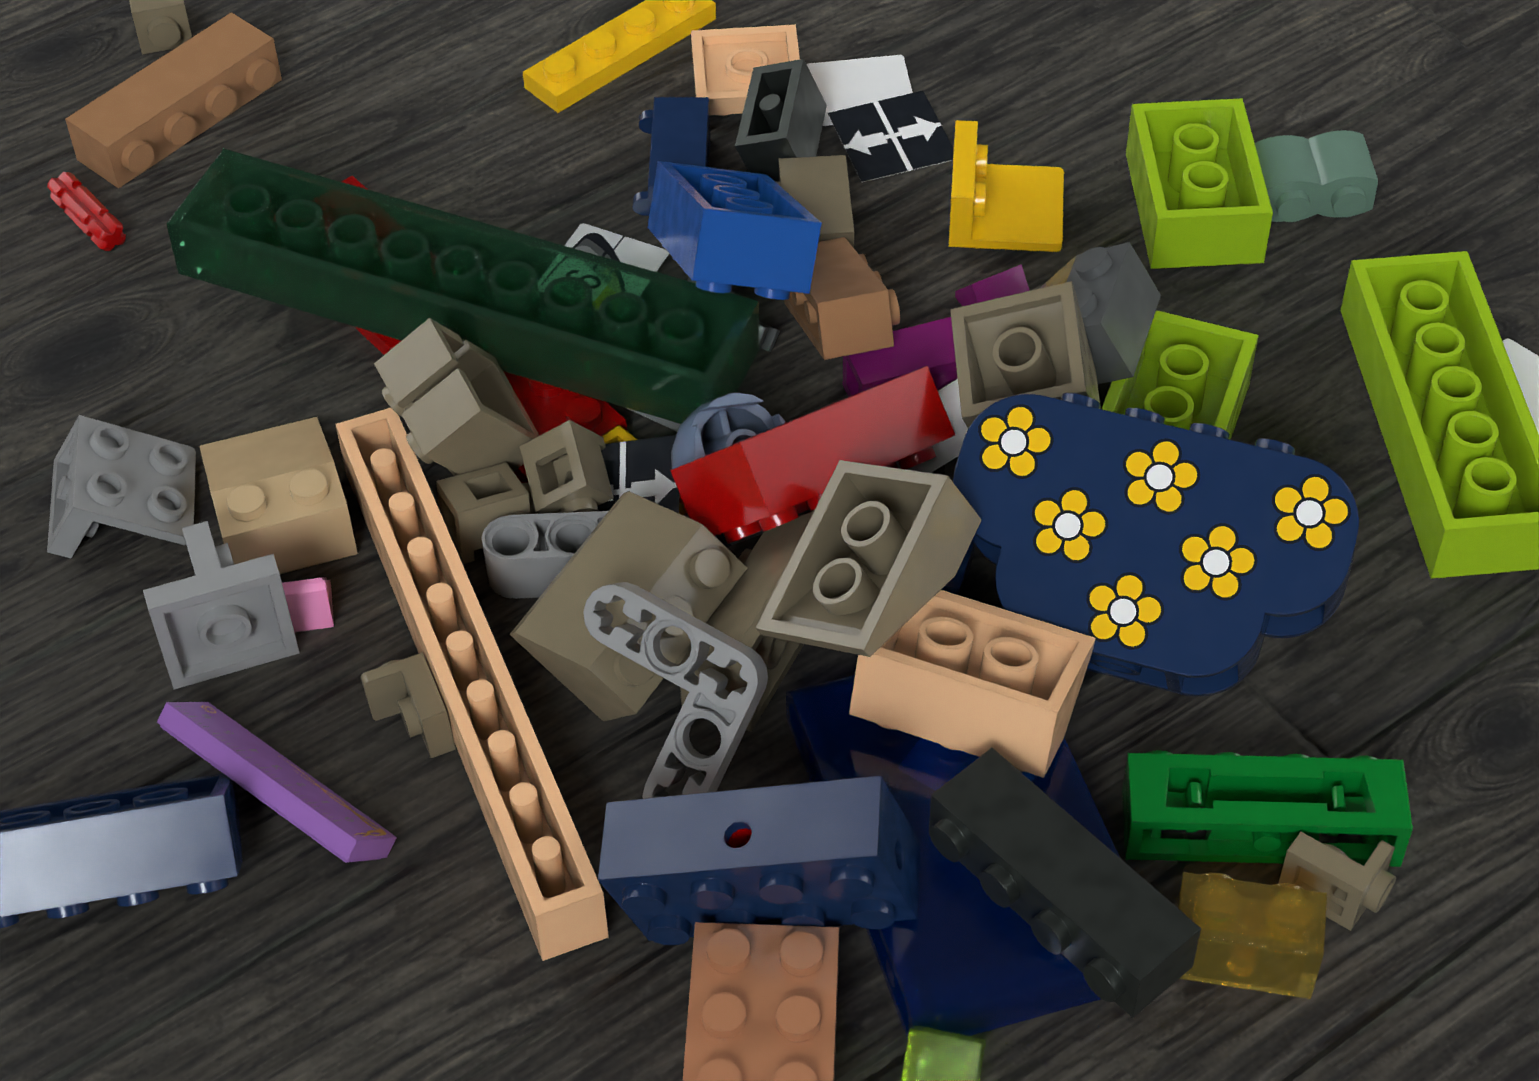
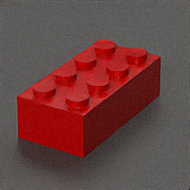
[670,366,955,544]

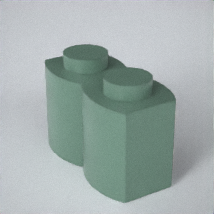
[1255,130,1378,222]

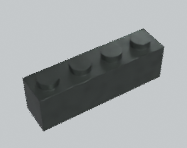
[929,748,1201,1018]

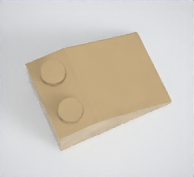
[199,417,358,574]

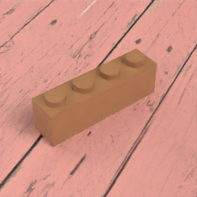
[65,12,282,189]

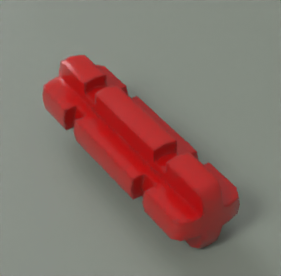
[47,172,126,251]

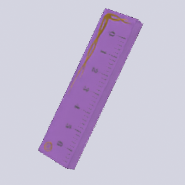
[157,702,397,863]

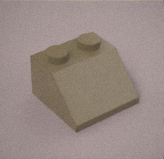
[950,281,1101,429]

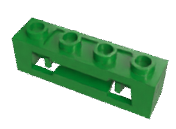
[1122,750,1413,867]

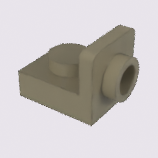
[361,652,456,758]
[1277,832,1396,931]

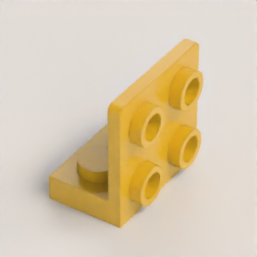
[949,120,1064,252]

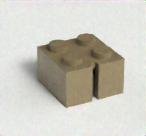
[374,318,539,476]

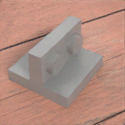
[143,521,300,689]

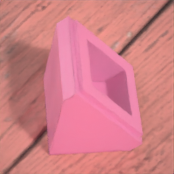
[282,577,334,632]

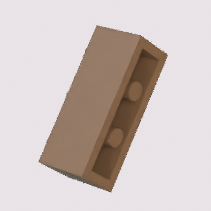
[784,237,900,360]

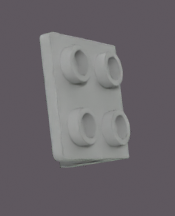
[47,415,196,558]

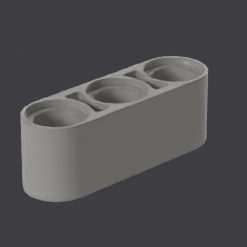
[482,511,609,599]

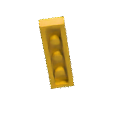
[523,0,716,113]

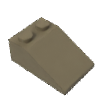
[755,460,981,657]

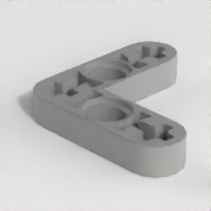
[583,582,768,799]

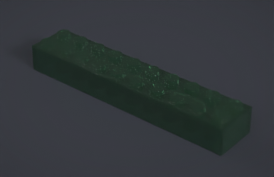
[166,149,759,424]

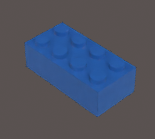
[647,161,822,300]

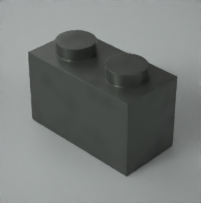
[735,59,827,182]

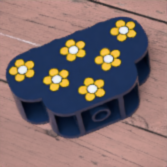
[953,393,1359,697]

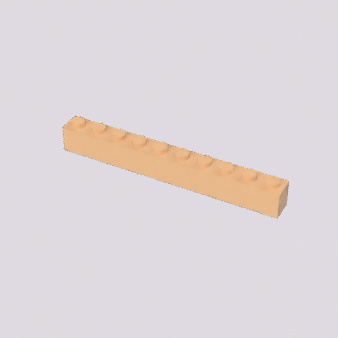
[335,408,609,961]

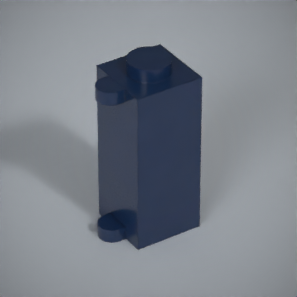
[632,97,711,216]

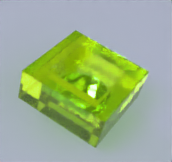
[901,1025,986,1081]

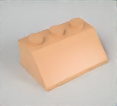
[849,590,1096,778]

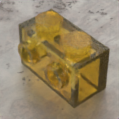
[1176,872,1327,999]

